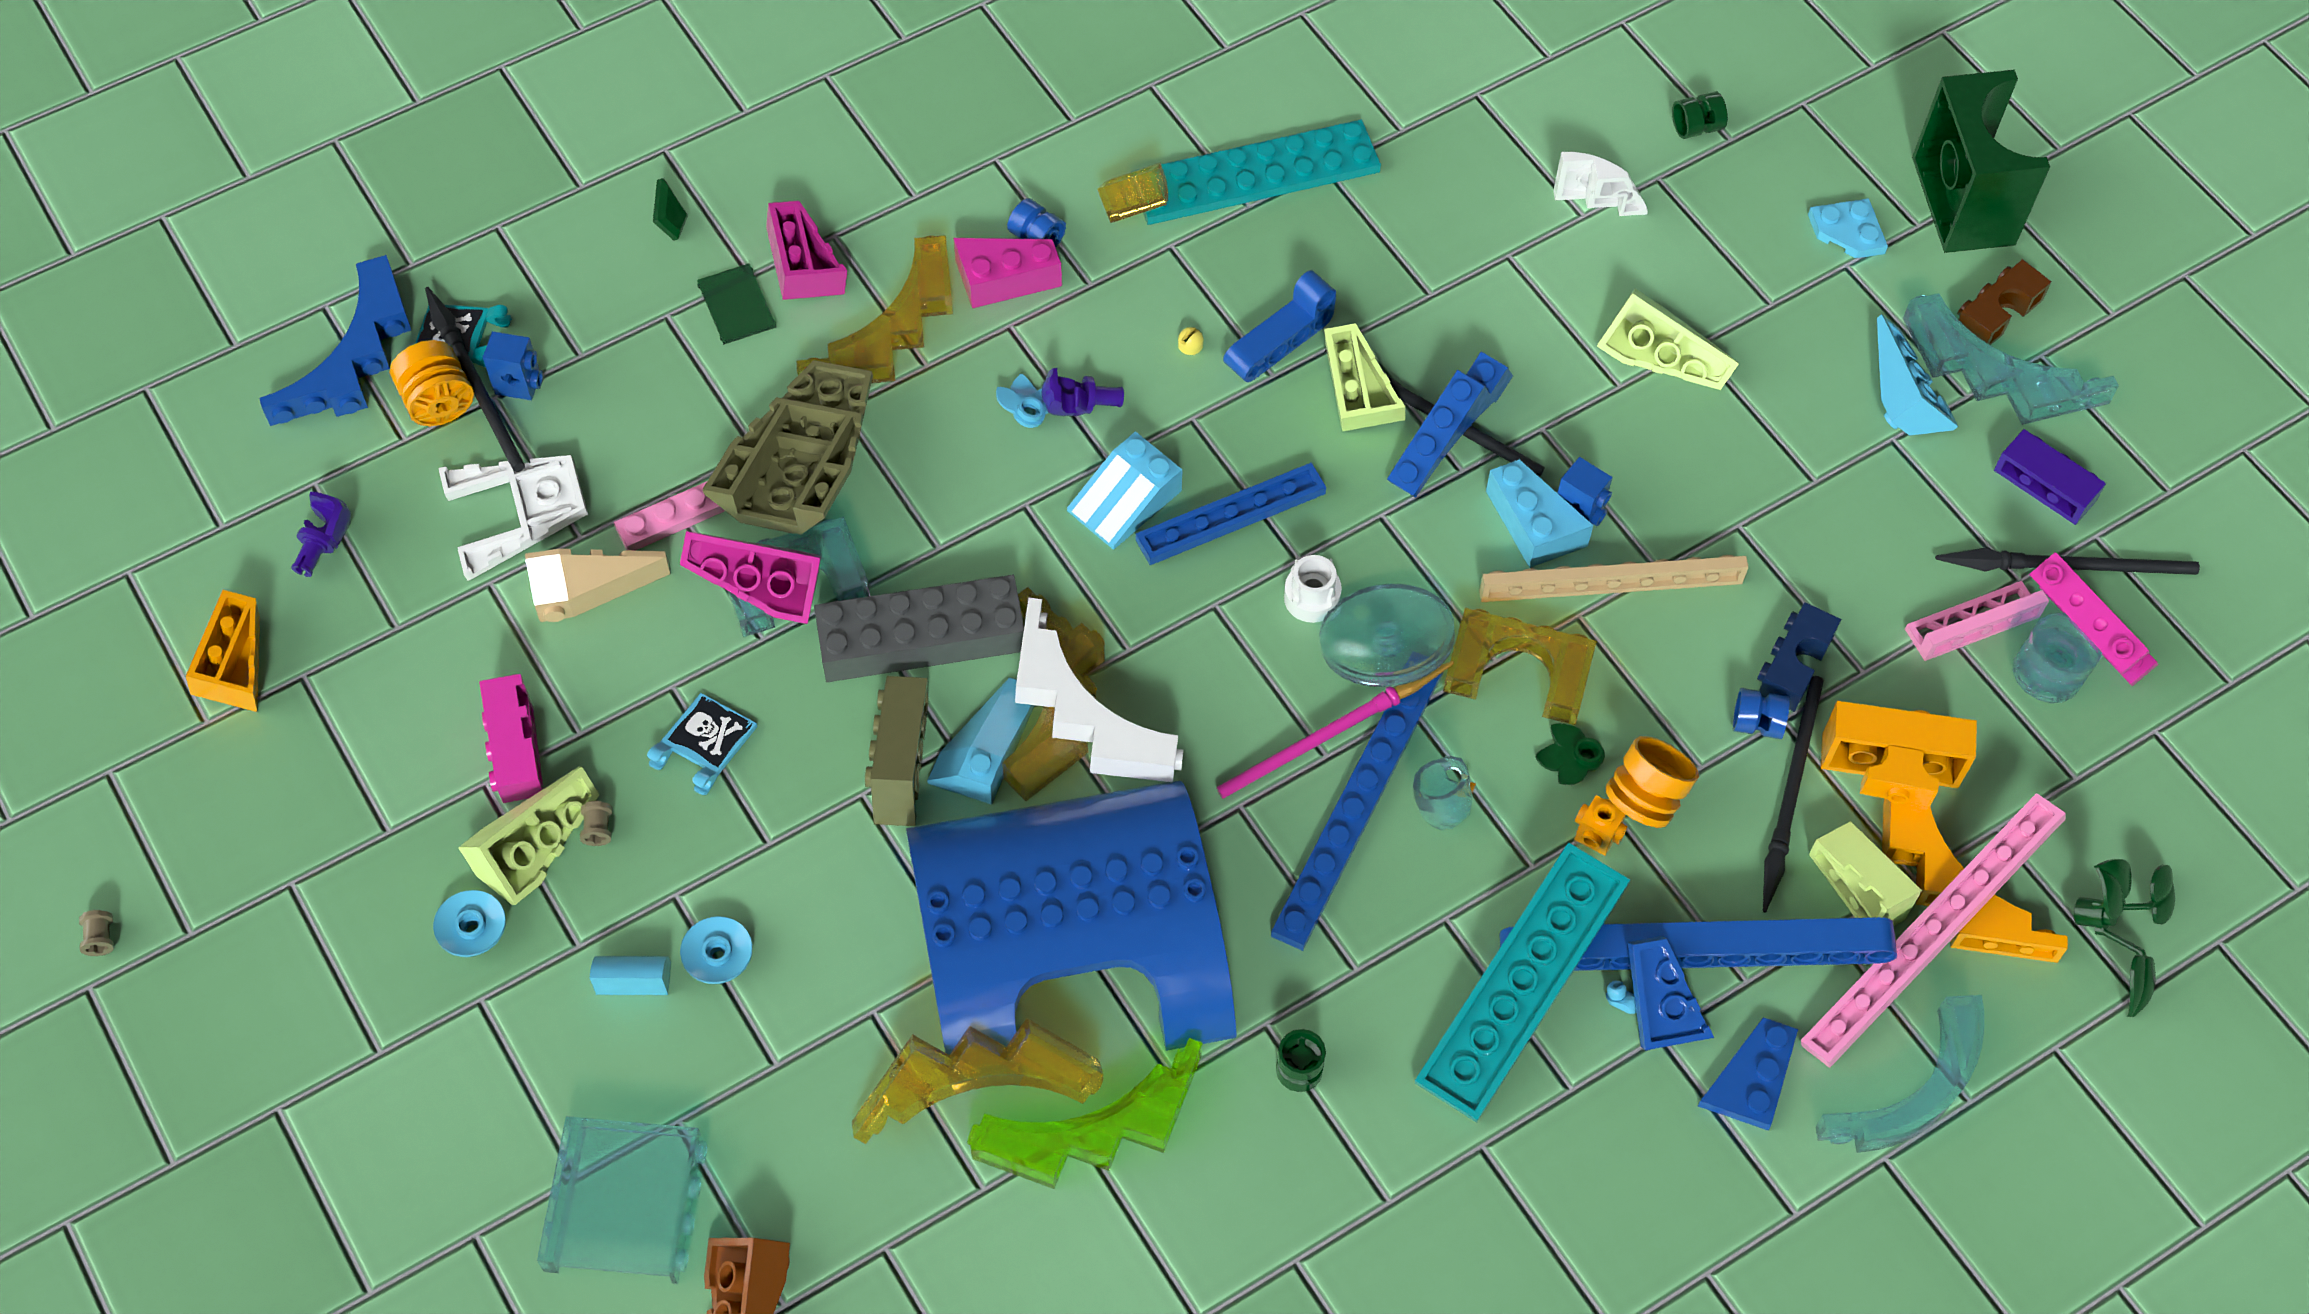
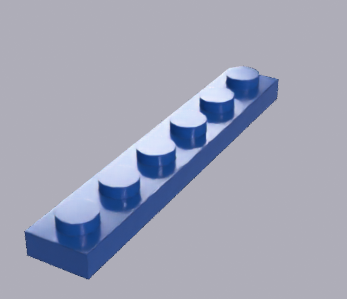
[1136,462,1326,565]

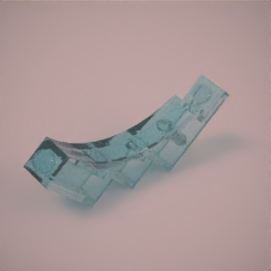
[1903,293,2119,425]

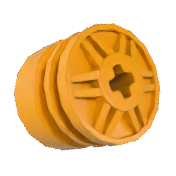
[389,340,474,427]
[1605,736,1699,828]

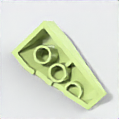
[1597,289,1739,390]
[458,766,599,905]

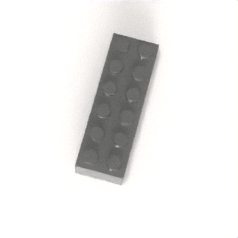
[814,574,1024,683]

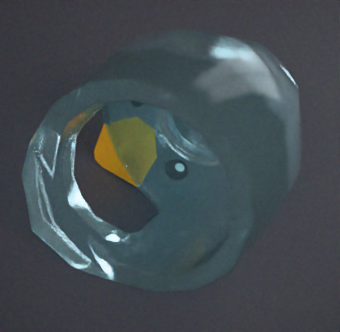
[1413,756,1476,831]

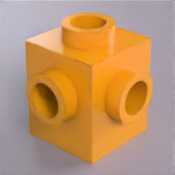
[1574,795,1628,856]

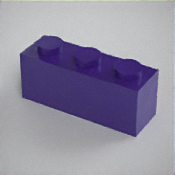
[1994,429,2106,525]

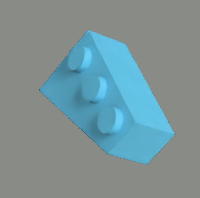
[1486,459,1594,568]

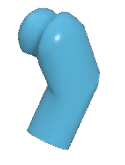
[1606,981,1636,1014]

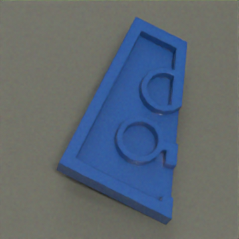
[1628,936,1714,1050]
[1698,1017,1798,1131]

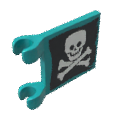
[415,304,512,367]

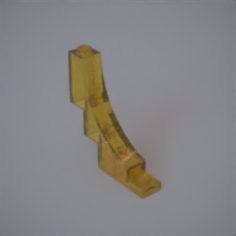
[796,235,953,383]
[852,1018,1104,1144]

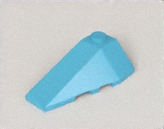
[1877,314,1958,436]
[927,678,1035,805]

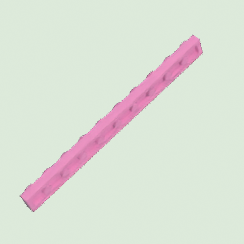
[1801,793,2066,1068]

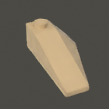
[525,549,670,622]

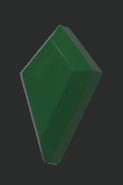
[653,178,688,241]

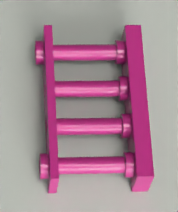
[2029,552,2159,686]

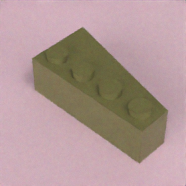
[865,676,929,826]

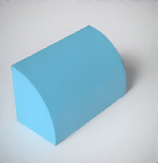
[589,956,671,995]

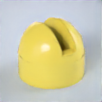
[1178,327,1203,355]

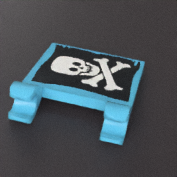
[647,693,757,795]

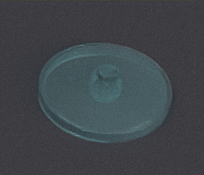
[1319,584,1455,687]

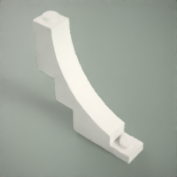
[1015,598,1183,782]

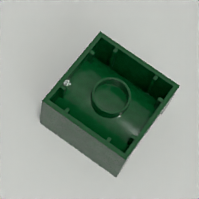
[1912,69,2050,253]

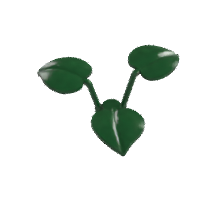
[2074,859,2175,1017]

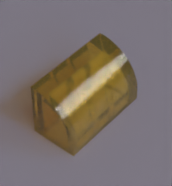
[1097,163,1168,223]

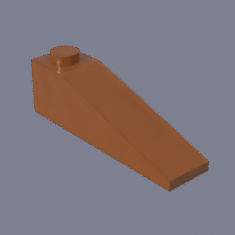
[704,1238,790,1314]

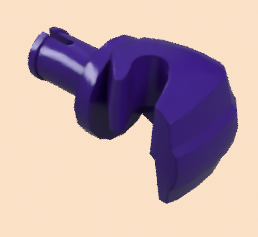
[1041,368,1124,416]
[291,492,351,577]

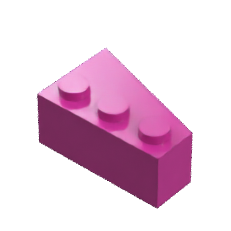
[766,201,847,300]
[953,238,1062,308]
[479,674,544,803]

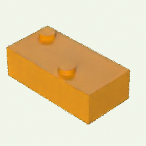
[1821,701,1977,789]

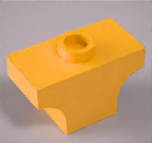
[1860,745,1939,807]

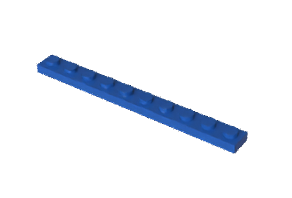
[1271,654,1444,951]

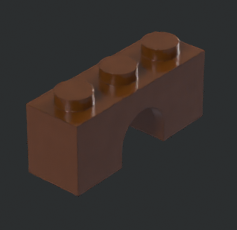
[1955,259,2052,351]

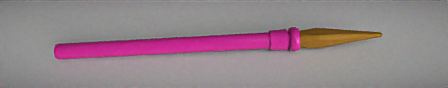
[1216,661,1454,799]

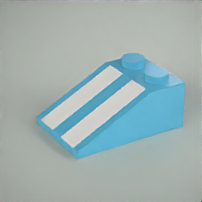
[1067,431,1182,550]

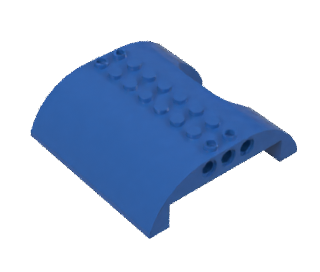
[906,780,1237,1091]

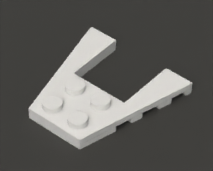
[438,455,588,581]

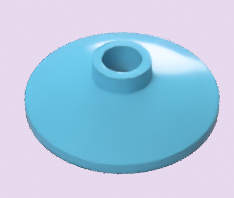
[433,890,506,957]
[680,916,753,984]

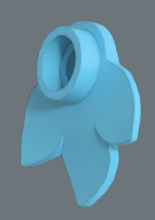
[996,374,1048,428]

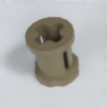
[580,801,612,846]
[79,910,114,956]

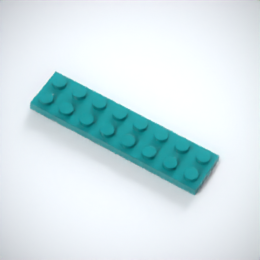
[1131,119,1381,225]
[1415,842,1630,1123]

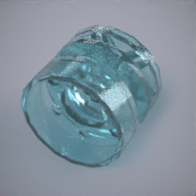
[2013,613,2102,703]

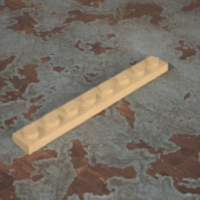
[1479,555,1748,602]

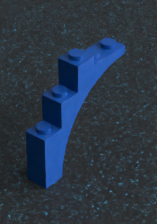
[259,255,412,426]

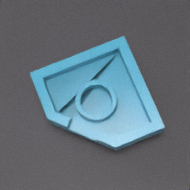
[1808,198,1888,258]

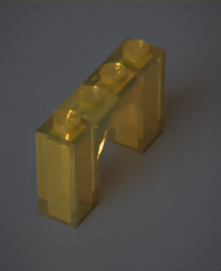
[1443,608,1597,725]

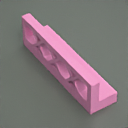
[1905,581,2049,661]

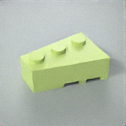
[1324,323,1405,432]
[1809,821,1922,926]

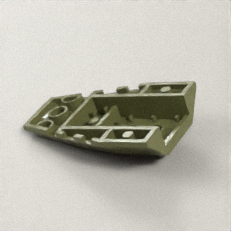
[703,360,873,535]

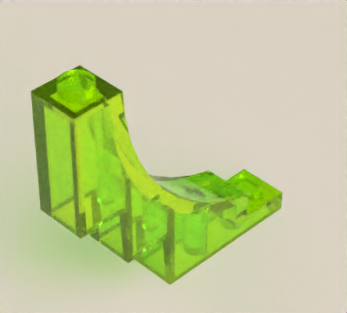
[967,1038,1203,1189]

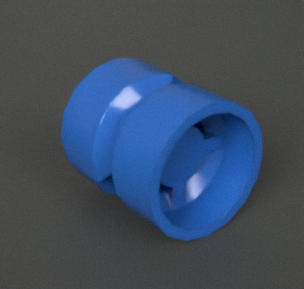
[1007,198,1066,248]
[1733,688,1790,739]

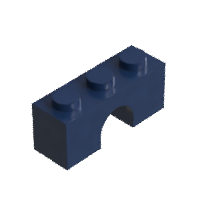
[1757,602,1842,712]

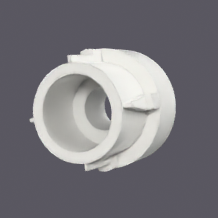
[1284,555,1342,623]

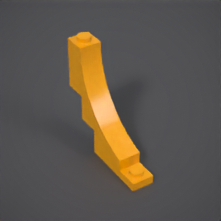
[1882,799,2068,963]

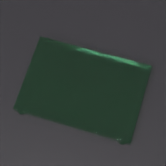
[697,263,776,345]

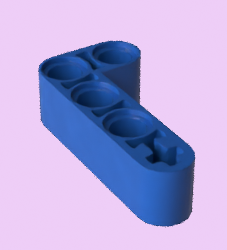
[1223,270,1336,383]

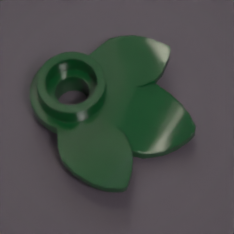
[1535,723,1605,785]

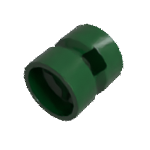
[1672,91,1728,139]
[1276,1029,1326,1092]

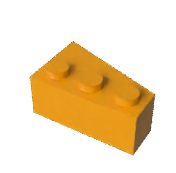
[186,590,260,712]

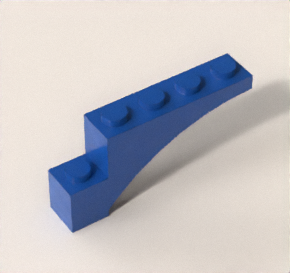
[1387,352,1513,498]

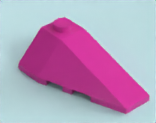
[680,531,822,624]

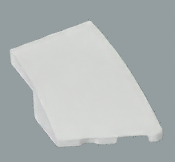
[1553,152,1648,216]

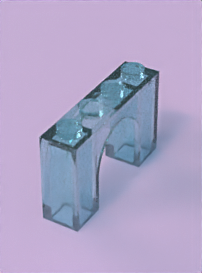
[727,517,870,637]

